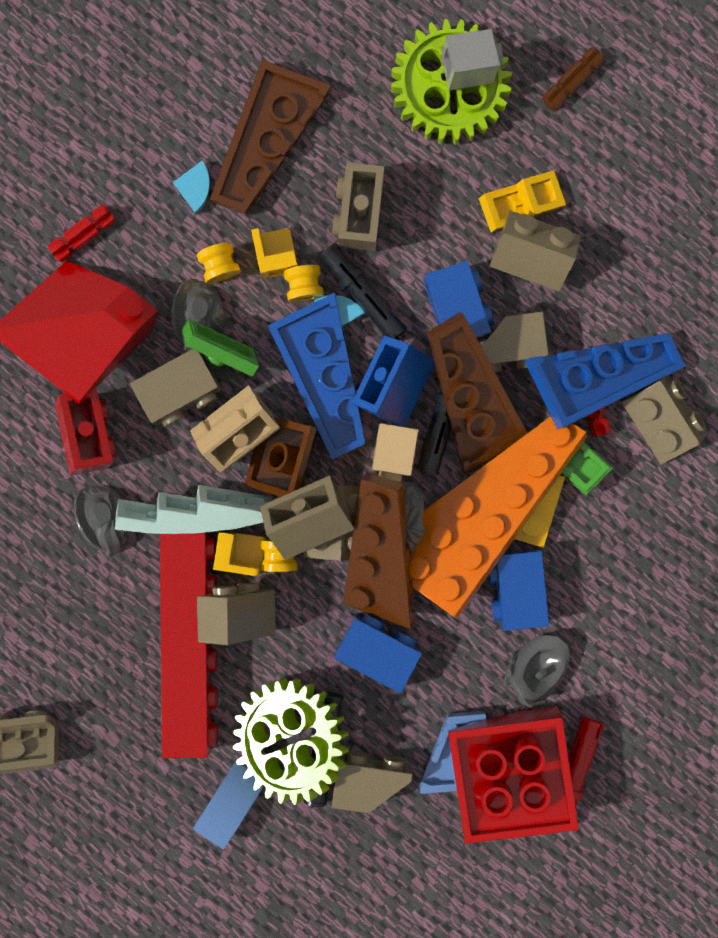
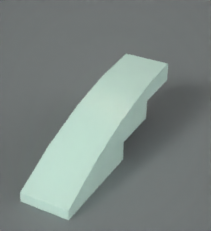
[115,485,272,534]

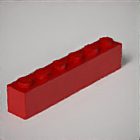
[160,532,218,758]

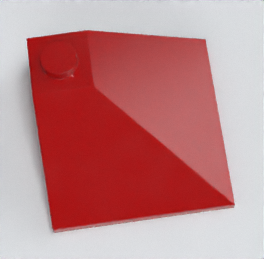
[0,261,158,404]
[448,706,579,844]

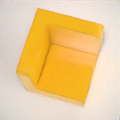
[251,228,298,279]
[213,531,266,576]

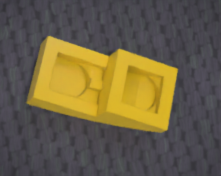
[479,170,566,233]

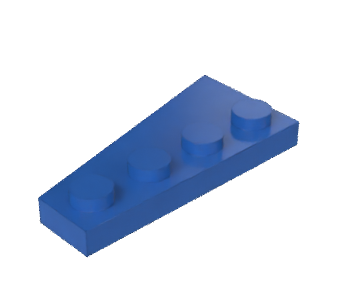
[268,293,366,460]
[525,333,685,429]

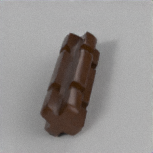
[542,47,605,111]

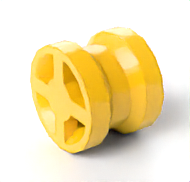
[196,242,241,284]
[283,265,324,302]
[260,539,298,572]

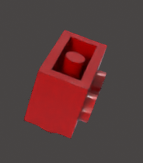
[55,389,116,476]

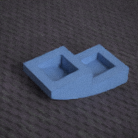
[193,760,263,850]

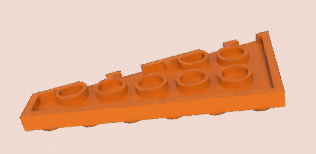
[408,416,588,619]

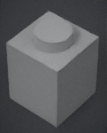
[441,29,503,90]

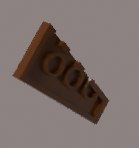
[210,60,332,215]
[427,311,527,474]
[343,472,416,629]

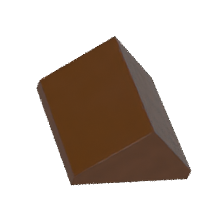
[244,417,318,497]

